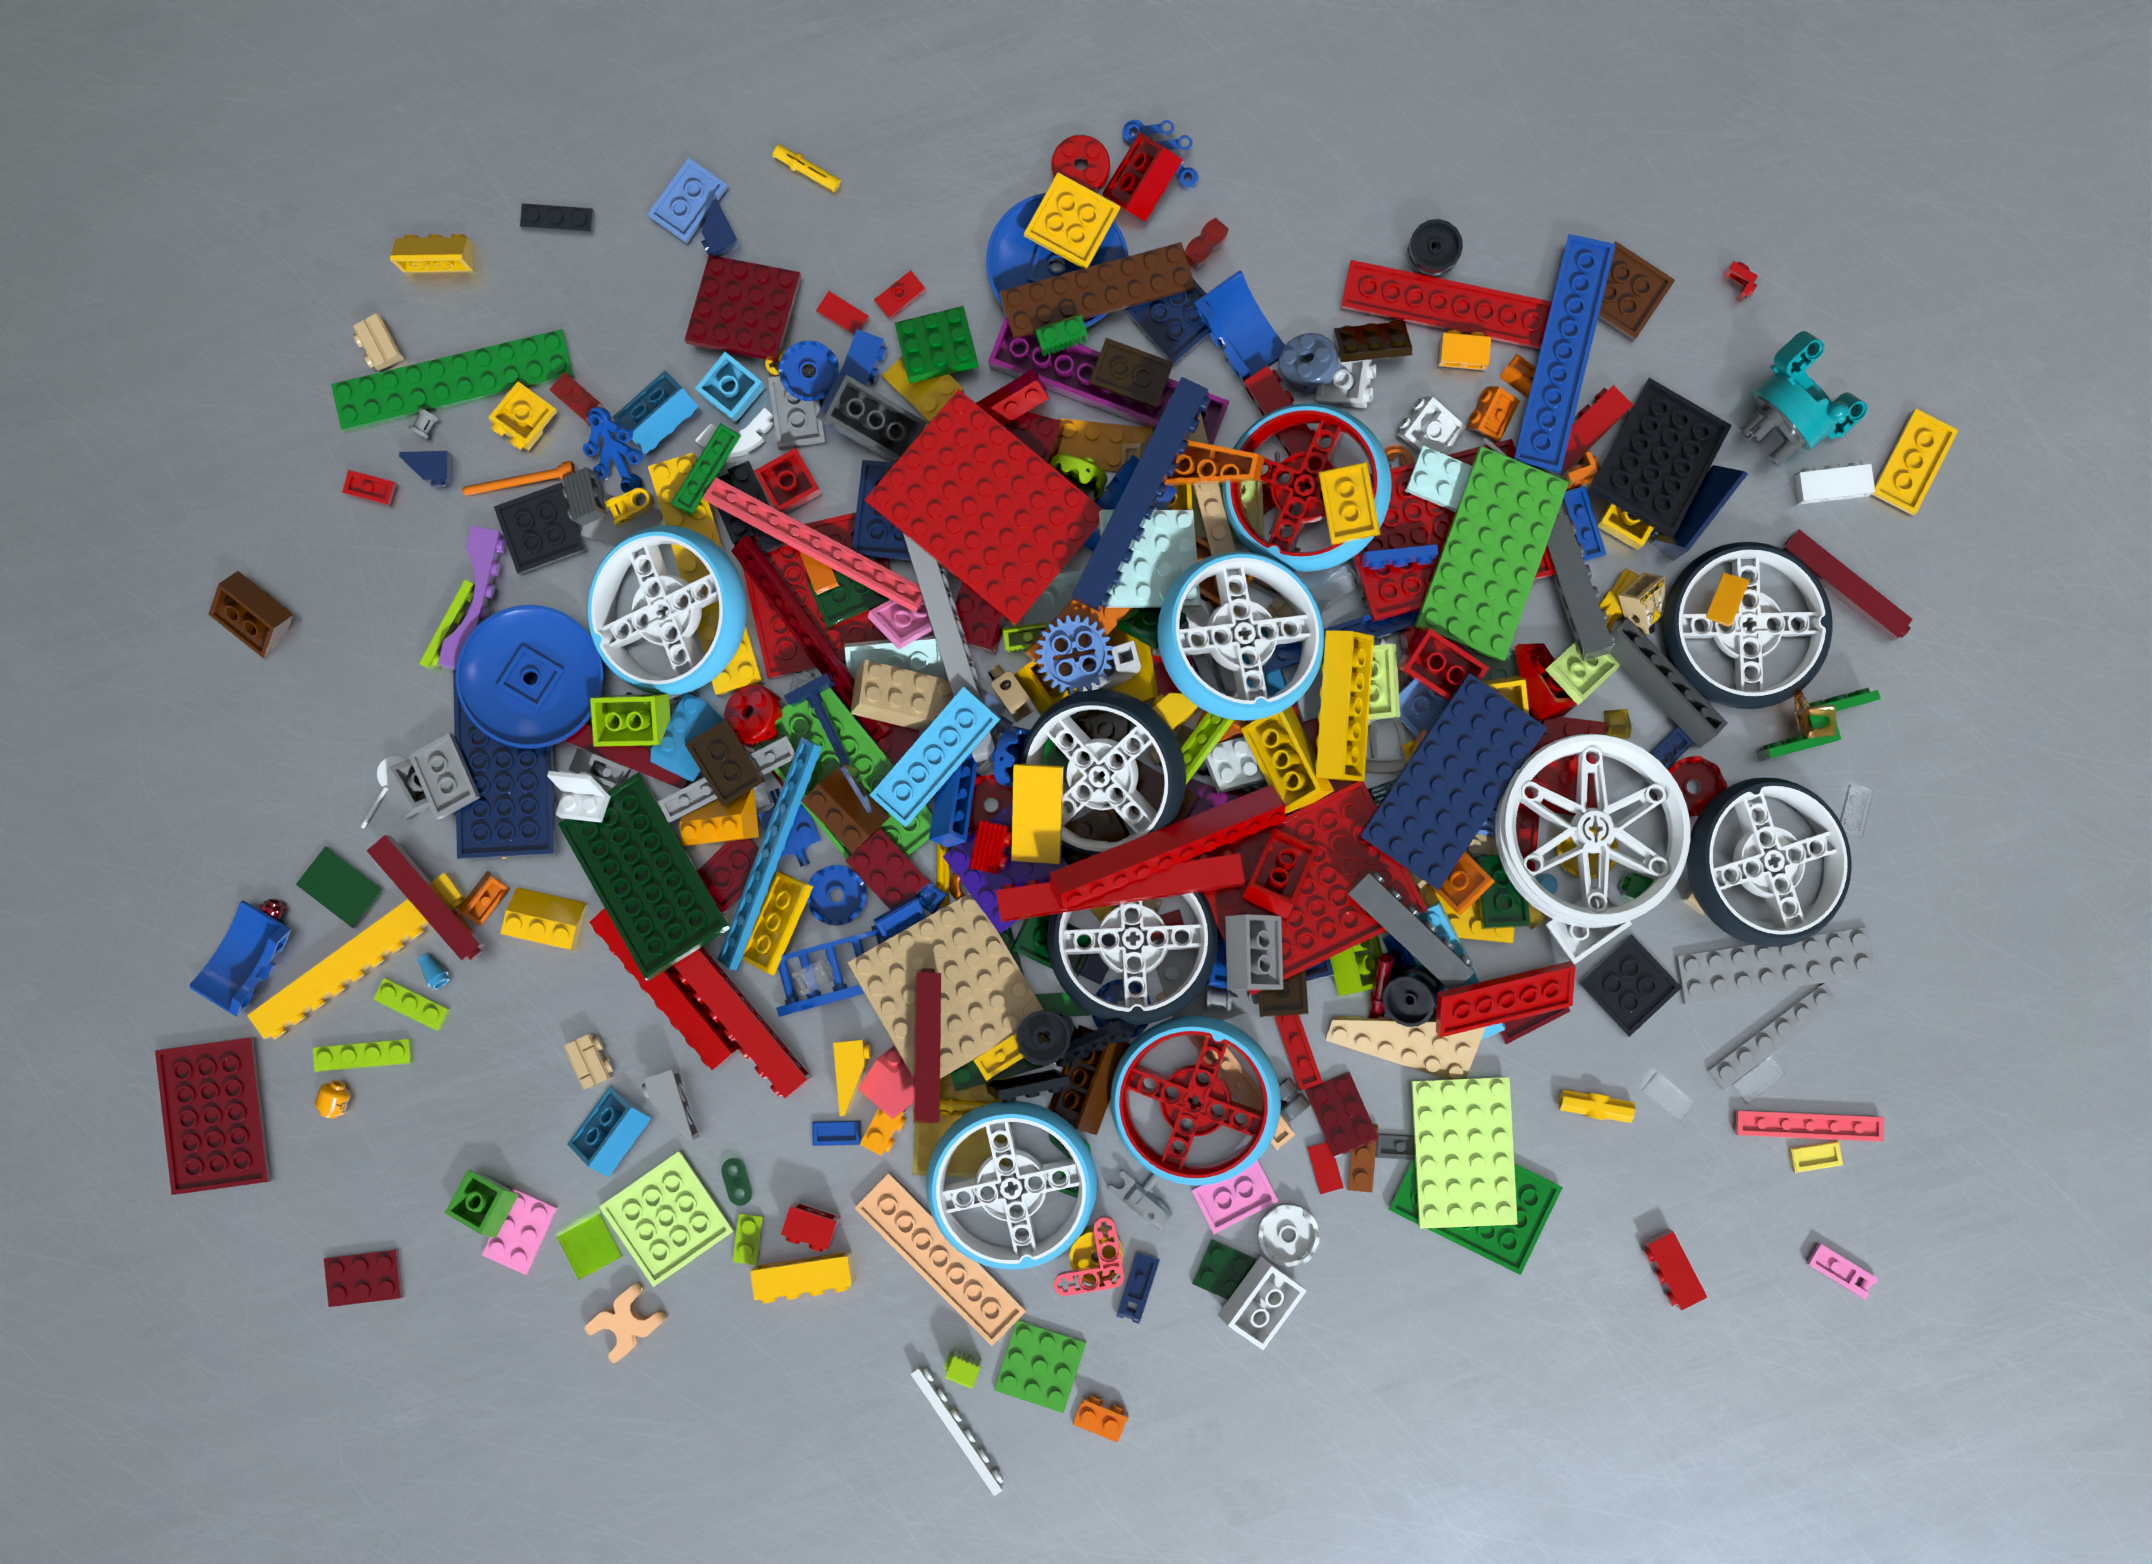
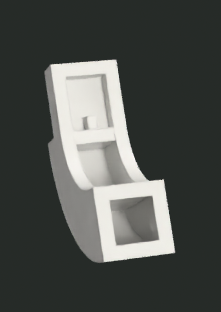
[695,408,774,457]
[1083,641,1141,691]

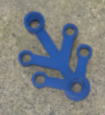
[1122,120,1199,187]
[583,407,644,493]

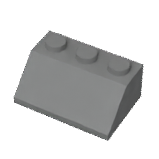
[1225,914,1283,991]

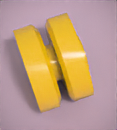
[1069,1225,1123,1285]

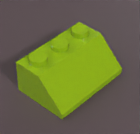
[590,694,670,746]
[1330,935,1383,996]

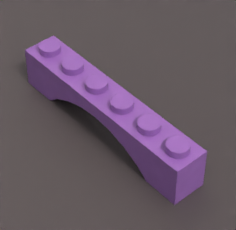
[438,525,506,671]

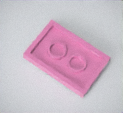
[868,584,933,649]
[1192,1160,1278,1234]
[482,1187,558,1275]

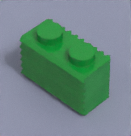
[1035,314,1088,357]

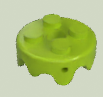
[1050,452,1108,499]

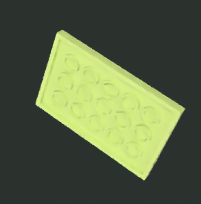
[1411,1077,1518,1229]

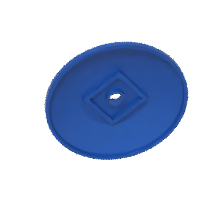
[986,193,1129,327]
[456,605,604,749]

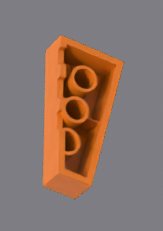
[1165,440,1265,486]

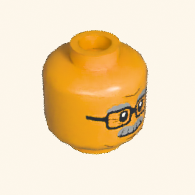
[315,1081,351,1119]

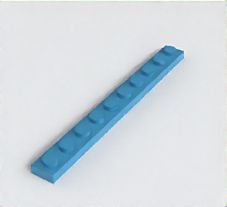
[717,737,822,970]

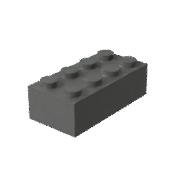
[816,375,927,462]

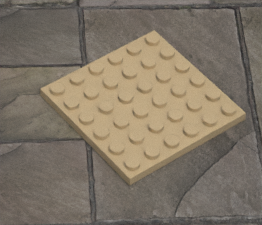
[847,893,1043,1079]

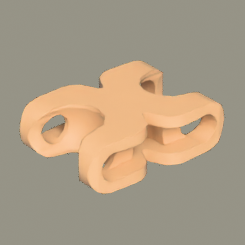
[584,1283,667,1364]

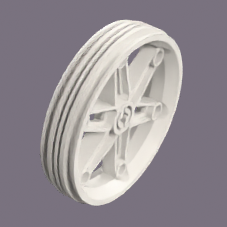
[1495,734,1690,928]

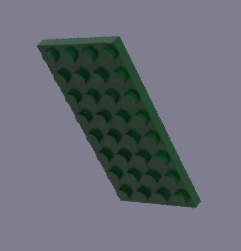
[558,772,730,981]

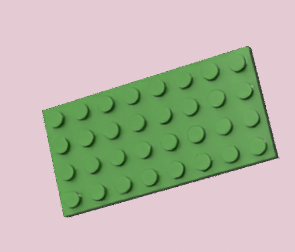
[1414,446,1569,662]
[755,687,933,887]

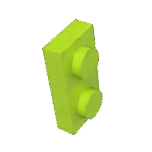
[732,1213,764,1265]

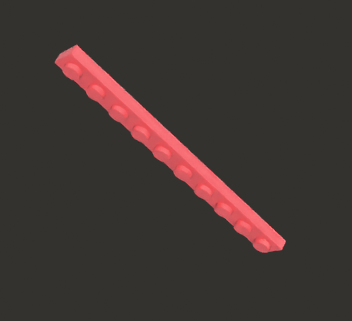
[703,478,924,613]

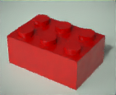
[1397,627,1489,701]

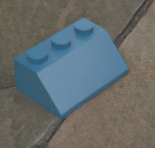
[612,370,699,454]
[651,693,724,783]
[567,1086,651,1177]

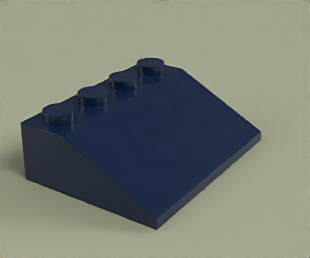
[1650,465,1748,561]

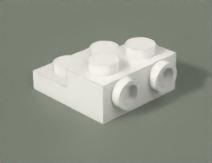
[1316,359,1377,408]
[1397,396,1466,455]

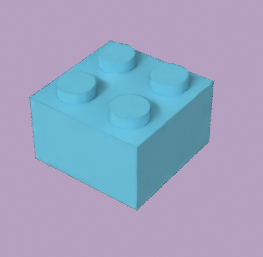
[695,352,765,424]

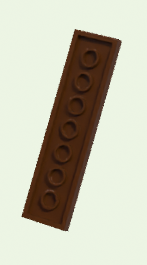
[999,242,1196,339]

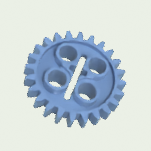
[1034,615,1114,694]

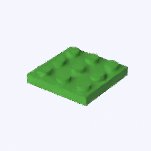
[994,1319,1086,1413]

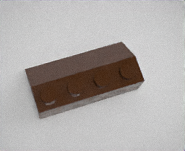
[1048,1025,1130,1135]

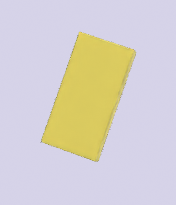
[1789,1140,1843,1173]

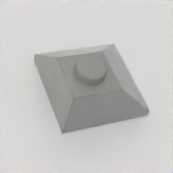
[387,759,430,820]

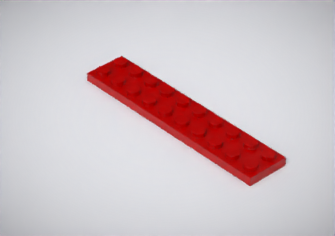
[1340,260,1552,349]

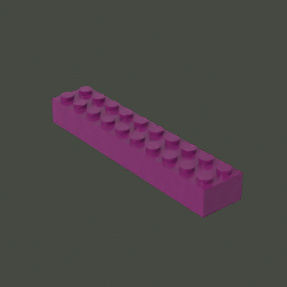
[988,317,1229,445]

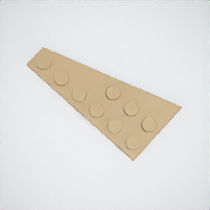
[1325,1016,1486,1079]

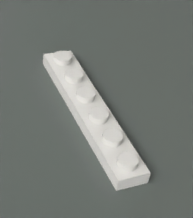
[911,1365,1004,1496]

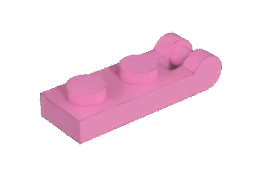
[1806,1243,1878,1300]

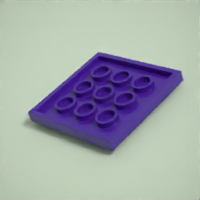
[943,802,1069,934]

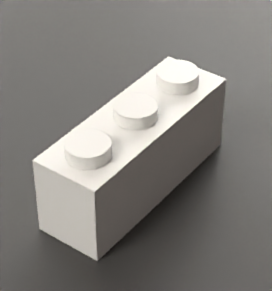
[1794,461,1875,505]

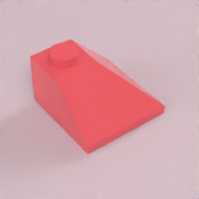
[859,1046,914,1119]

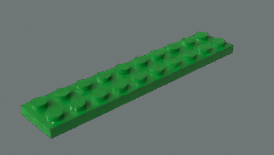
[331,329,574,431]

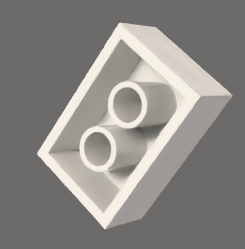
[1218,1256,1307,1350]

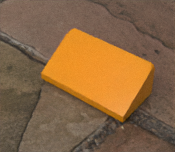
[1705,573,1749,627]

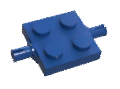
[758,788,821,867]

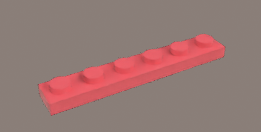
[1735,1110,1884,1142]

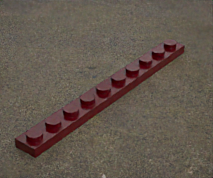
[731,536,890,741]

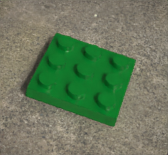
[894,306,979,384]

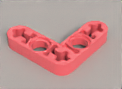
[1054,1215,1124,1296]

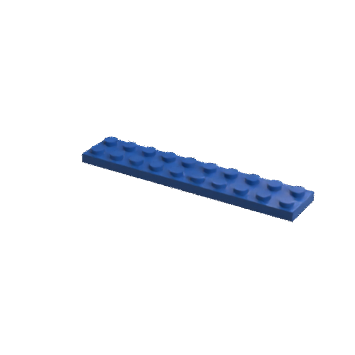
[1514,234,1616,474]

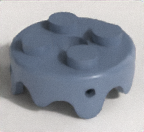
[1279,333,1341,395]

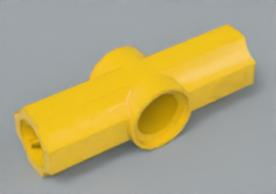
[1599,568,1639,631]
[1558,1089,1635,1123]

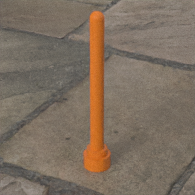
[462,460,575,496]

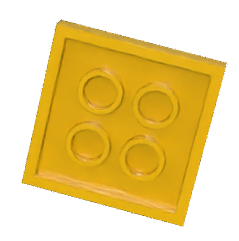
[1024,173,1121,269]

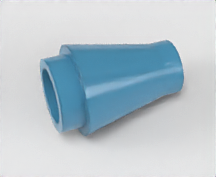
[417,953,450,990]

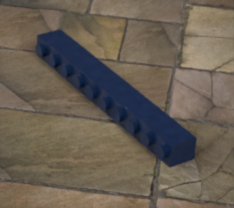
[1072,377,1211,612]

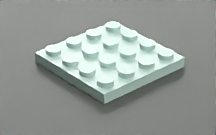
[1099,510,1201,608]

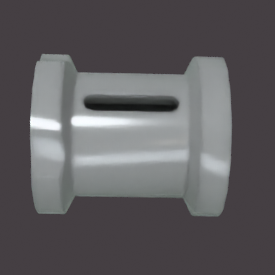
[408,408,439,439]
[1205,989,1232,1011]

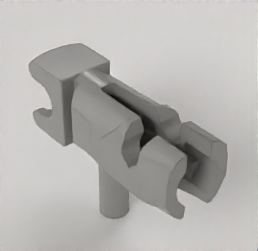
[1107,1169,1173,1230]

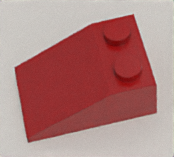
[1515,643,1577,720]
[1242,828,1318,919]

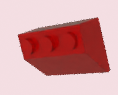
[1102,132,1183,221]

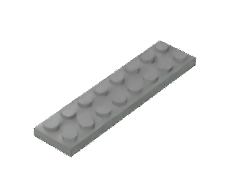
[1676,927,1877,1004]

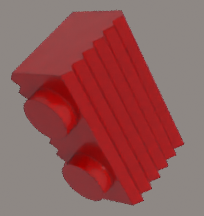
[969,820,1012,874]

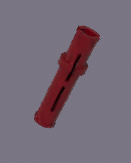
[1368,954,1394,1019]

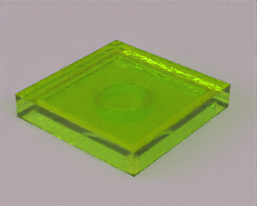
[556,1213,623,1280]

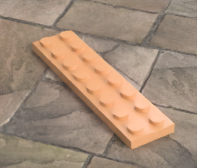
[855,1173,1026,1346]

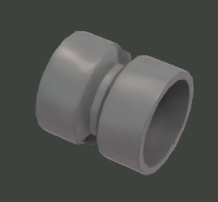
[1279,1077,1311,1123]

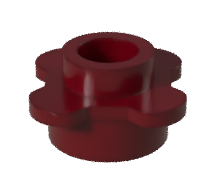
[259,899,287,918]

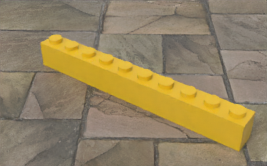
[247,872,466,1039]

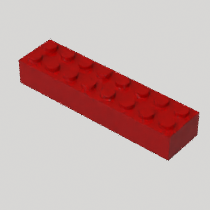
[673,946,812,1098]

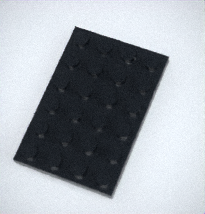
[1587,378,1732,538]

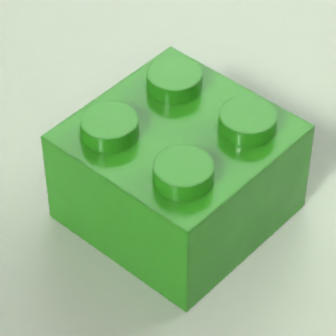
[445,1169,519,1238]

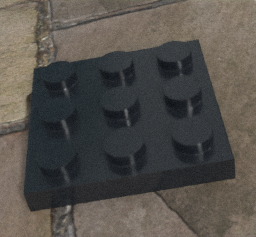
[494,482,586,575]
[1578,934,1682,1037]

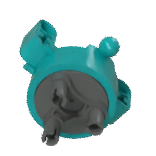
[1739,331,1867,467]

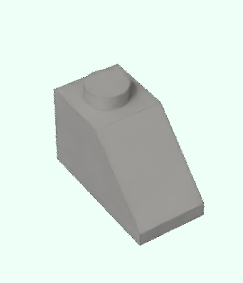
[569,748,630,788]

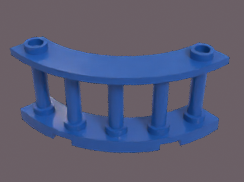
[776,925,884,1017]

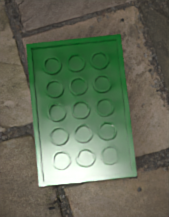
[1388,1154,1563,1275]

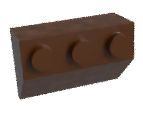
[208,571,293,658]
[802,765,891,853]

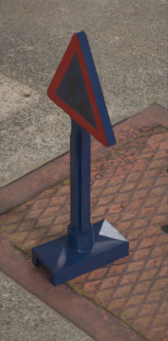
[784,673,873,814]

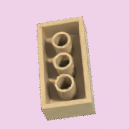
[850,660,954,731]

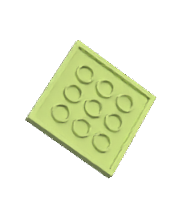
[599,1150,735,1287]

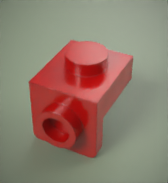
[1723,261,1758,301]

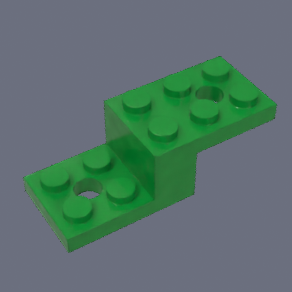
[1756,688,1881,762]

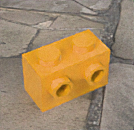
[1438,330,1491,370]
[860,1108,907,1156]

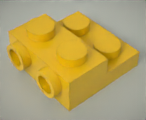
[488,381,557,451]

